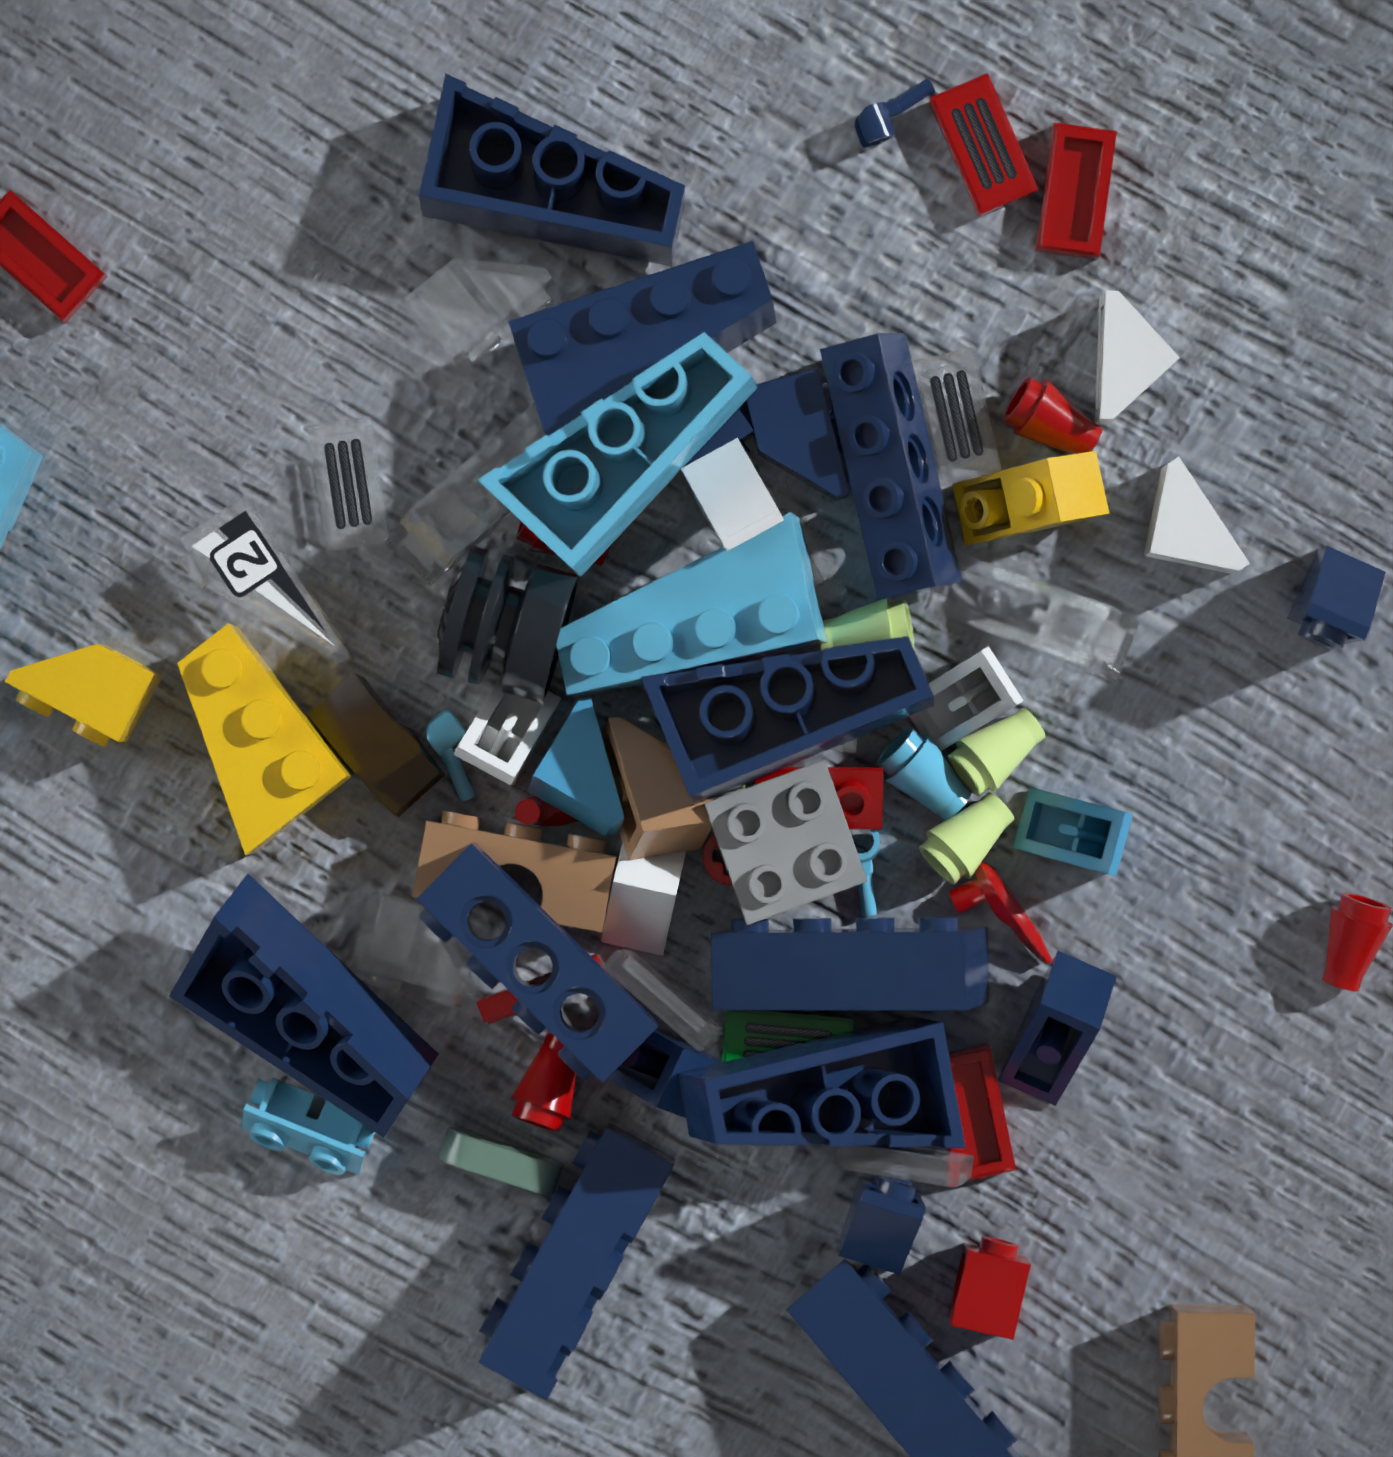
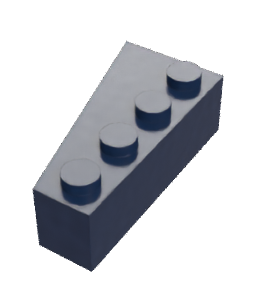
[418,73,685,267]
[508,241,777,436]
[641,636,934,805]
[169,873,439,1138]
[711,917,989,1010]
[678,1017,966,1148]
[478,1122,675,1401]
[786,1259,1022,1457]

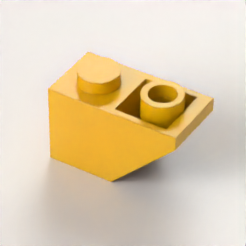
[952,451,1109,546]
[5,644,163,747]

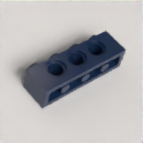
[820,333,962,600]
[417,842,659,1083]

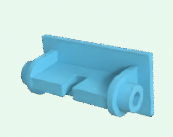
[241,1078,375,1175]

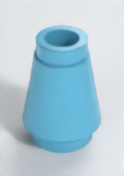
[877,727,971,820]

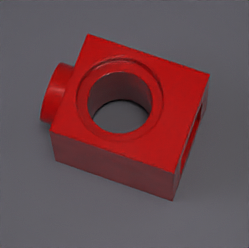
[947,1236,1031,1340]

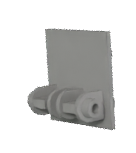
[704,760,867,925]

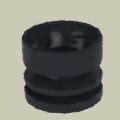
[437,545,579,703]

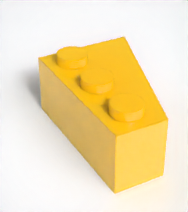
[177,623,354,855]

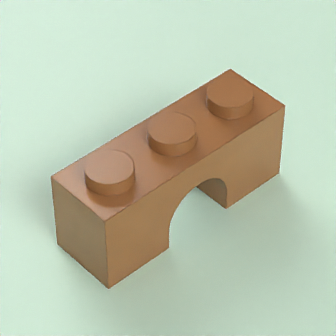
[412,810,618,933]
[1158,1304,1255,1457]

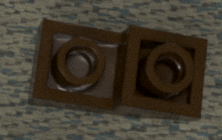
[308,673,445,817]

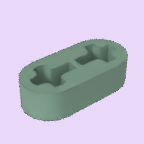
[438,1127,563,1195]

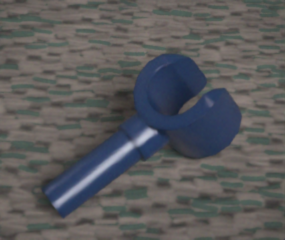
[854,79,935,148]

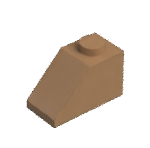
[601,717,716,860]

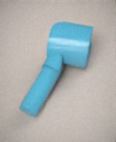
[426,709,475,802]
[858,829,880,916]

